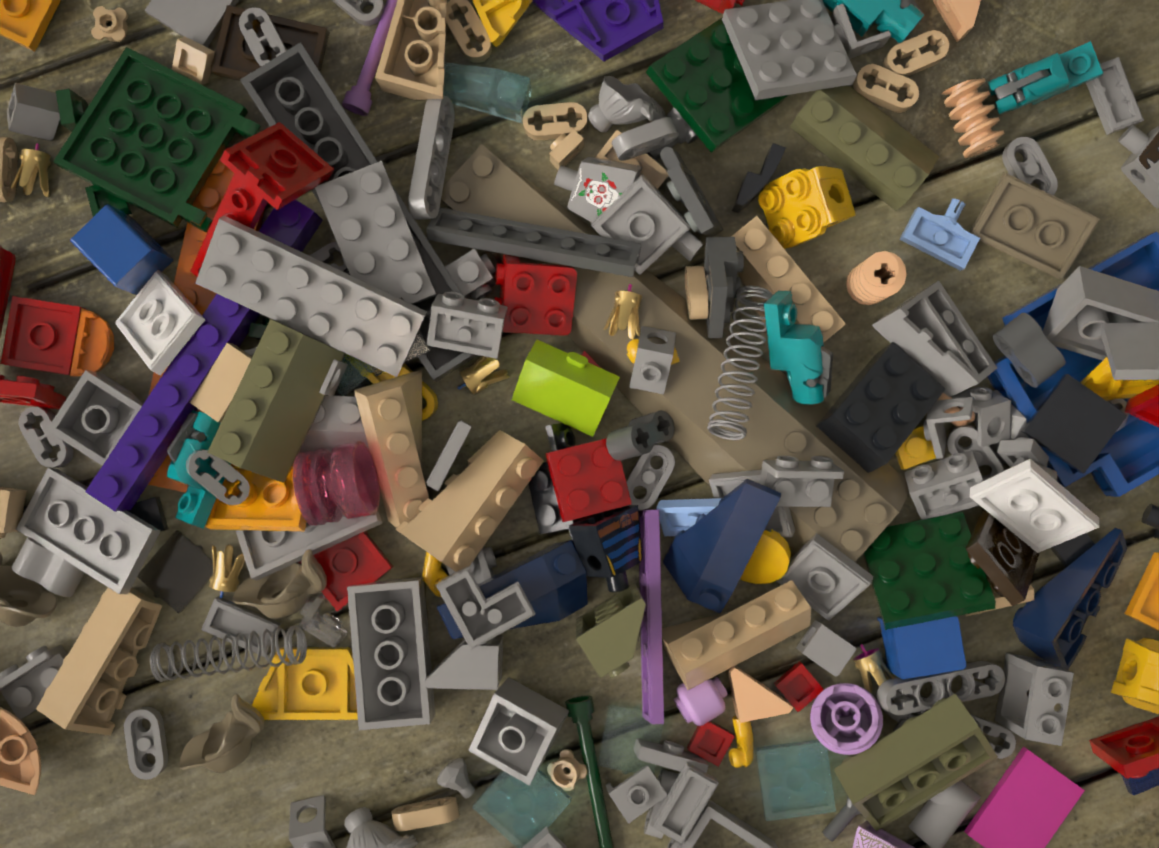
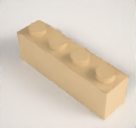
[375,0,447,100]
[731,216,846,372]
[354,370,429,528]
[395,430,544,572]
[662,580,811,690]
[36,587,162,736]

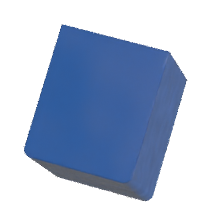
[70,204,174,295]
[877,616,966,679]

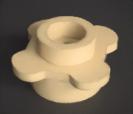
[91,6,128,42]
[547,749,588,791]

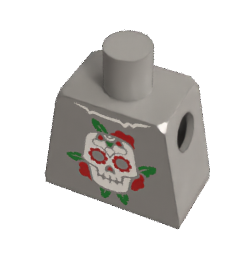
[554,157,642,222]

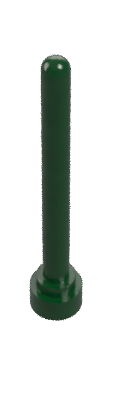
[565,695,614,848]

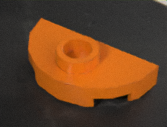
[70,308,114,377]

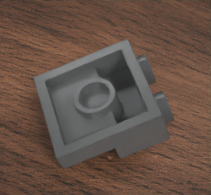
[704,237,744,338]

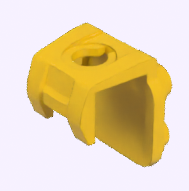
[758,166,856,249]
[1111,638,1159,714]

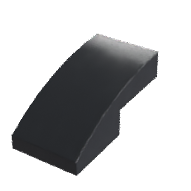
[732,143,786,213]

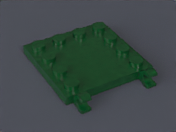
[53,47,261,232]

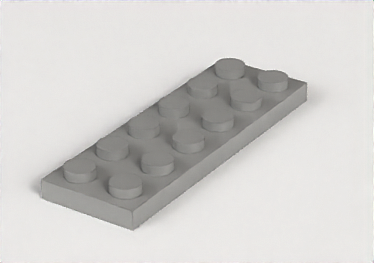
[195,216,427,377]

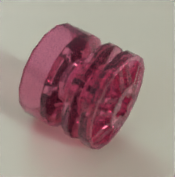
[293,441,380,526]

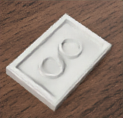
[115,270,205,376]
[970,459,1100,553]

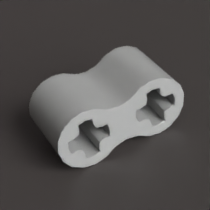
[11,537,85,597]

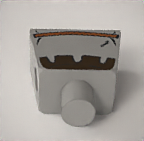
[1118,125,1159,209]

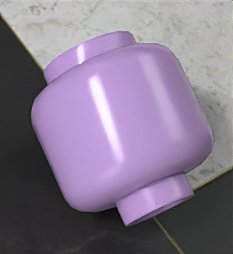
[673,677,728,726]

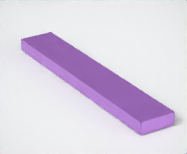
[639,510,664,724]

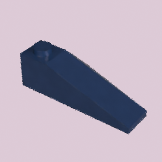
[663,479,781,613]
[1013,528,1127,670]
[437,540,588,639]

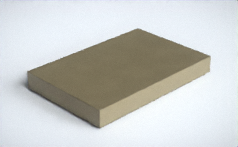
[969,172,1100,281]

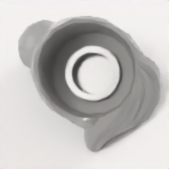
[588,76,666,132]
[345,807,418,848]

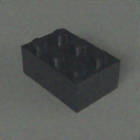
[816,342,945,473]

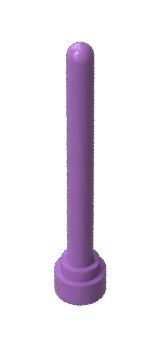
[342,0,397,116]

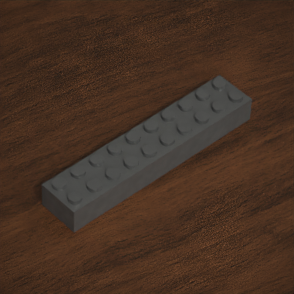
[240,42,478,382]

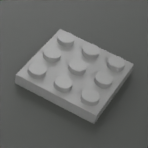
[722,0,857,100]

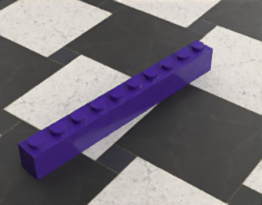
[85,199,323,512]

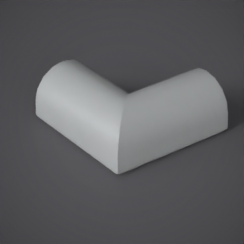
[436,567,536,650]
[908,780,981,848]

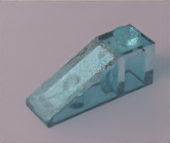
[444,63,532,123]

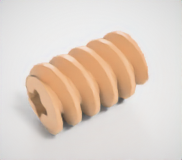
[942,78,1005,158]
[846,251,907,306]

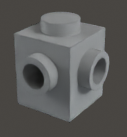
[445,249,496,301]

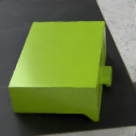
[511,339,620,437]

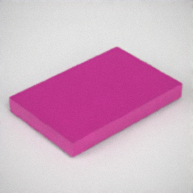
[964,747,1085,848]

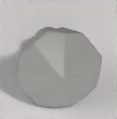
[437,758,475,799]

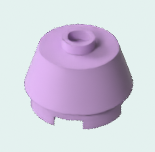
[810,683,883,755]

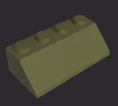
[790,85,939,211]
[207,319,345,483]
[576,583,646,678]
[833,693,998,831]

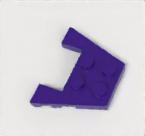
[531,0,664,62]

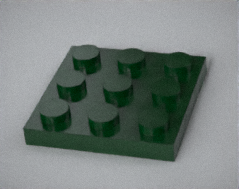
[646,17,788,153]
[863,511,996,630]

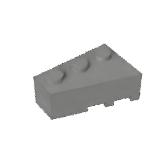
[872,281,997,397]

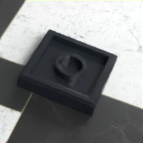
[1021,374,1127,473]

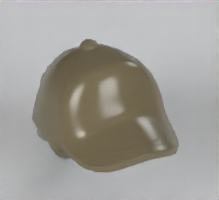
[233,549,327,619]
[0,552,57,627]
[179,694,265,773]

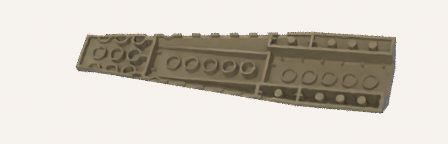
[441,144,909,562]

